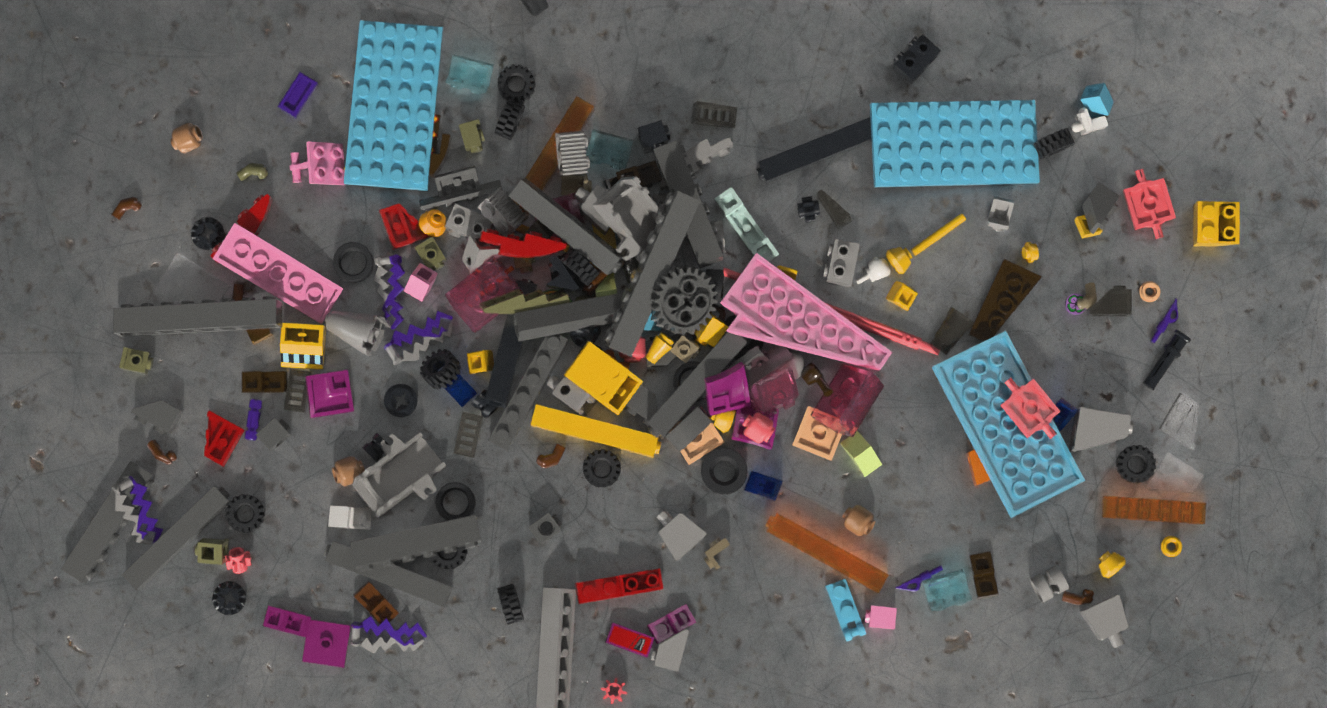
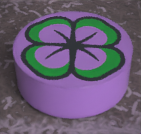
[1065,293,1086,315]

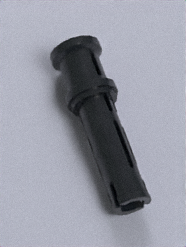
[1143,329,1191,391]

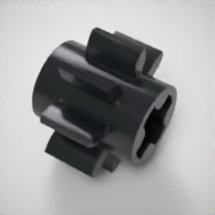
[797,196,820,223]

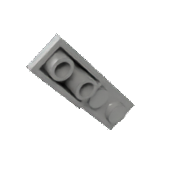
[659,137,733,192]

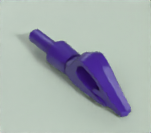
[1150,298,1179,343]
[895,565,943,592]

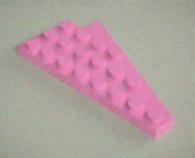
[720,253,892,371]

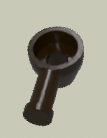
[801,362,834,397]

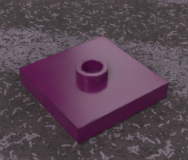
[302,620,351,668]

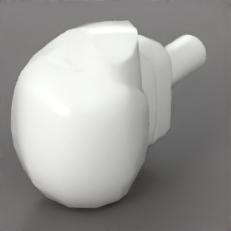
[856,257,891,284]

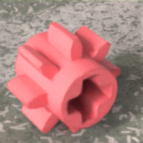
[225,547,252,574]
[601,678,627,704]

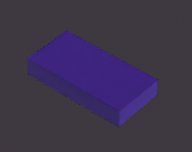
[278,72,318,118]

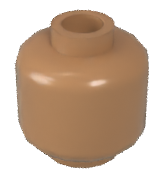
[170,123,203,154]
[332,456,365,486]
[843,505,876,536]

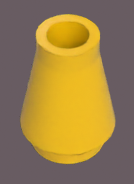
[645,332,674,364]

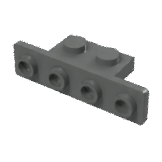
[419,165,502,211]
[723,345,793,390]

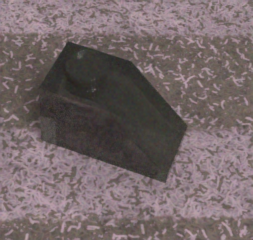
[1087,285,1132,317]

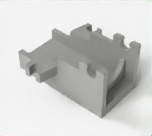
[592,176,665,261]
[352,432,446,519]

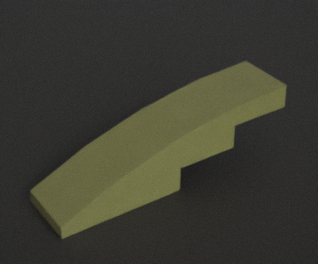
[479,289,570,314]

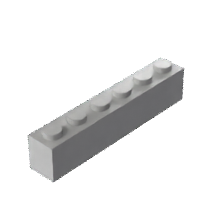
[536,588,576,708]

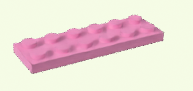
[213,223,343,324]

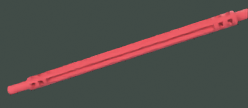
[723,267,941,355]

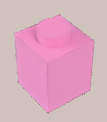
[404,263,438,302]
[865,606,897,629]

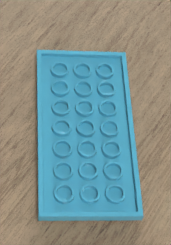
[344,20,443,191]
[870,100,1040,187]
[932,331,1085,518]

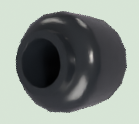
[570,326,601,347]

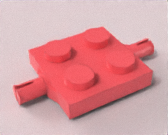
[1123,169,1176,239]
[1000,377,1061,439]

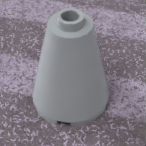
[324,310,386,356]

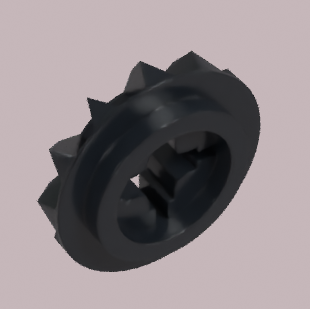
[191,217,225,250]
[384,384,418,418]
[212,581,246,615]

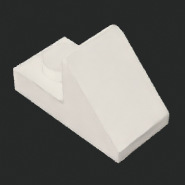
[328,506,372,530]

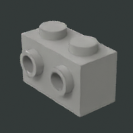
[445,204,494,242]
[823,239,860,287]

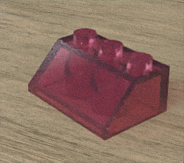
[445,256,524,333]
[810,364,884,437]

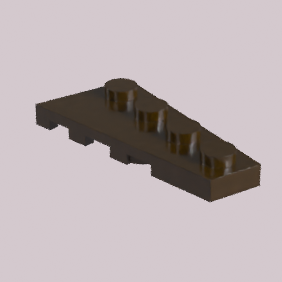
[969,259,1042,342]

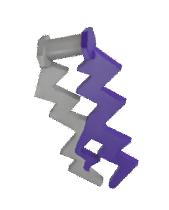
[373,254,405,329]
[383,311,454,365]
[111,476,163,545]
[350,615,427,654]

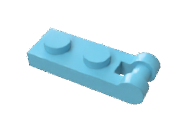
[825,579,866,642]

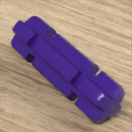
[244,399,262,441]

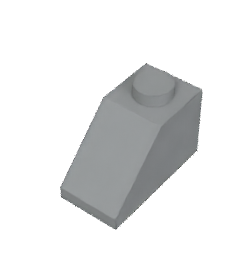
[651,629,689,672]

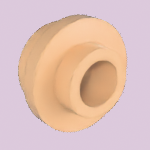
[1139,281,1160,302]

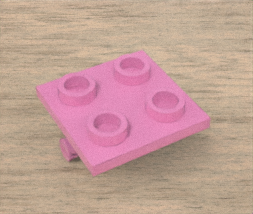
[290,141,346,185]

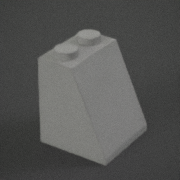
[1069,407,1133,453]

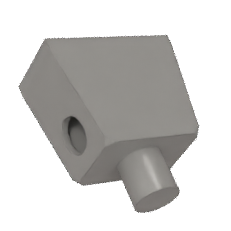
[574,185,610,235]
[462,234,506,280]
[547,375,597,417]
[657,509,707,561]
[1080,595,1129,648]

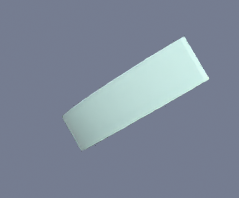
[714,187,779,262]

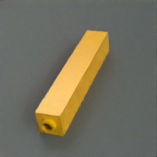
[530,404,662,458]

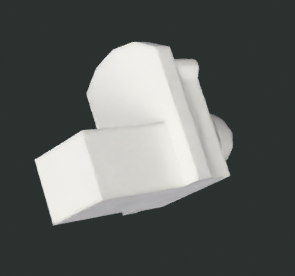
[1071,107,1108,136]

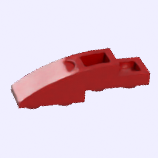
[210,194,273,264]
[479,229,567,258]
[575,568,664,604]

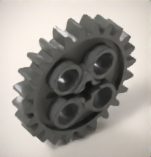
[651,265,718,335]

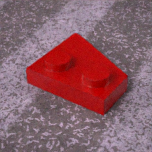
[379,203,431,250]
[204,410,245,467]

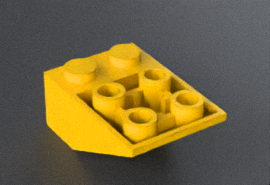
[564,341,643,415]

